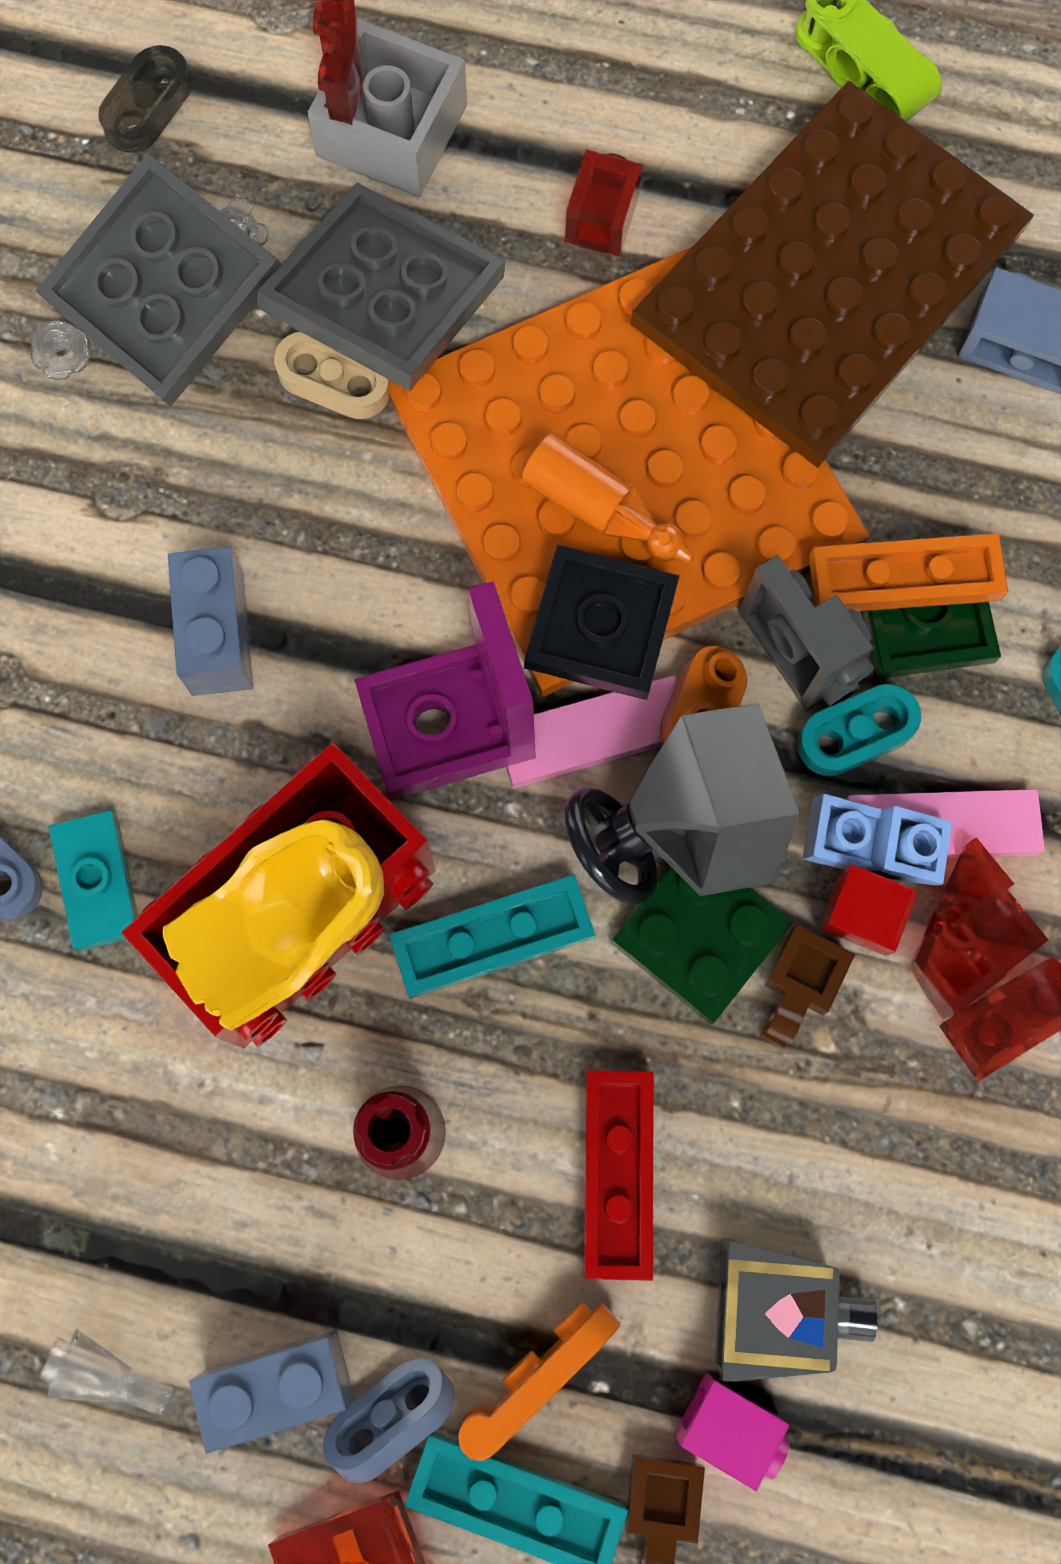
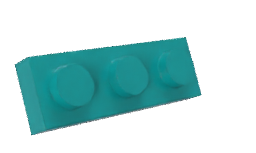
[389,874,596,999]
[404,1432,628,1564]

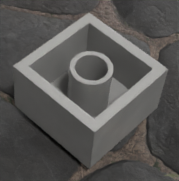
[308,19,467,197]

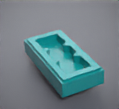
[48,810,138,952]

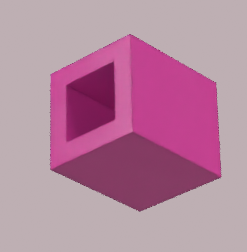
[674,1372,790,1492]

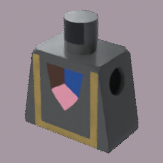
[714,1238,877,1382]

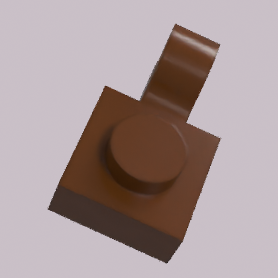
[760,924,855,1049]
[624,1454,705,1564]

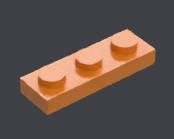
[809,533,1008,612]

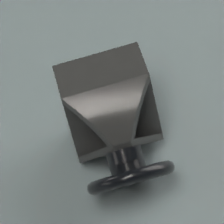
[565,703,800,904]

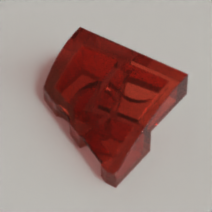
[911,837,1049,1019]

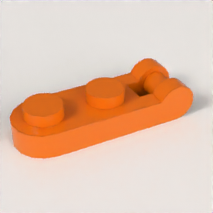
[458,1301,621,1461]

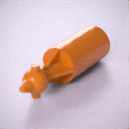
[522,434,694,563]

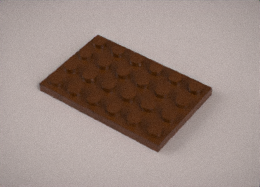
[630,80,1034,468]

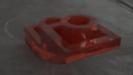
[313,0,362,125]
[939,955,1061,1082]

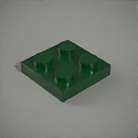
[611,867,793,1025]

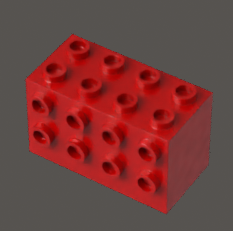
[121,742,436,1049]

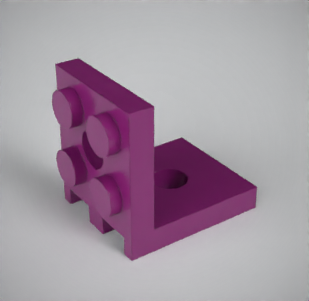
[354,581,536,801]

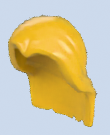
[162,820,384,1031]

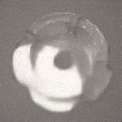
[31,321,90,380]

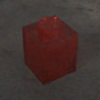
[565,149,642,257]

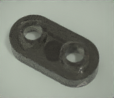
[98,45,192,153]

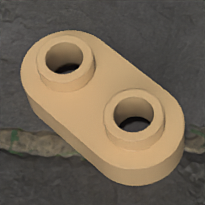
[274,332,389,419]

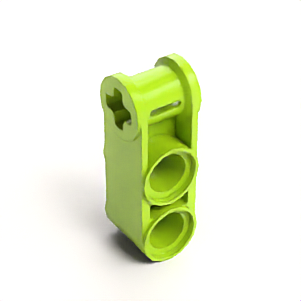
[795,0,942,122]

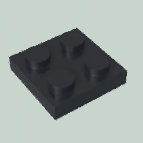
[524,544,680,700]

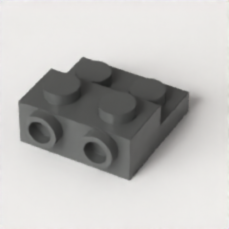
[739,555,874,711]

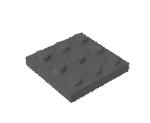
[35,153,281,406]
[256,183,506,391]

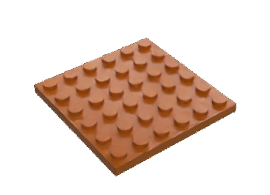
[388,246,870,697]

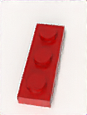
[583,1070,654,1281]

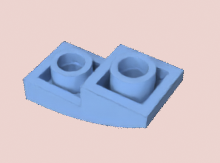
[803,794,952,886]

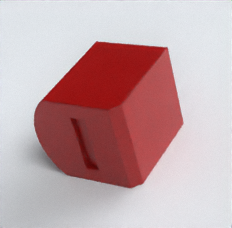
[819,864,918,956]

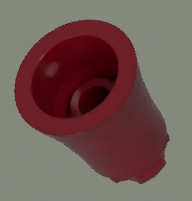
[353,1086,446,1180]

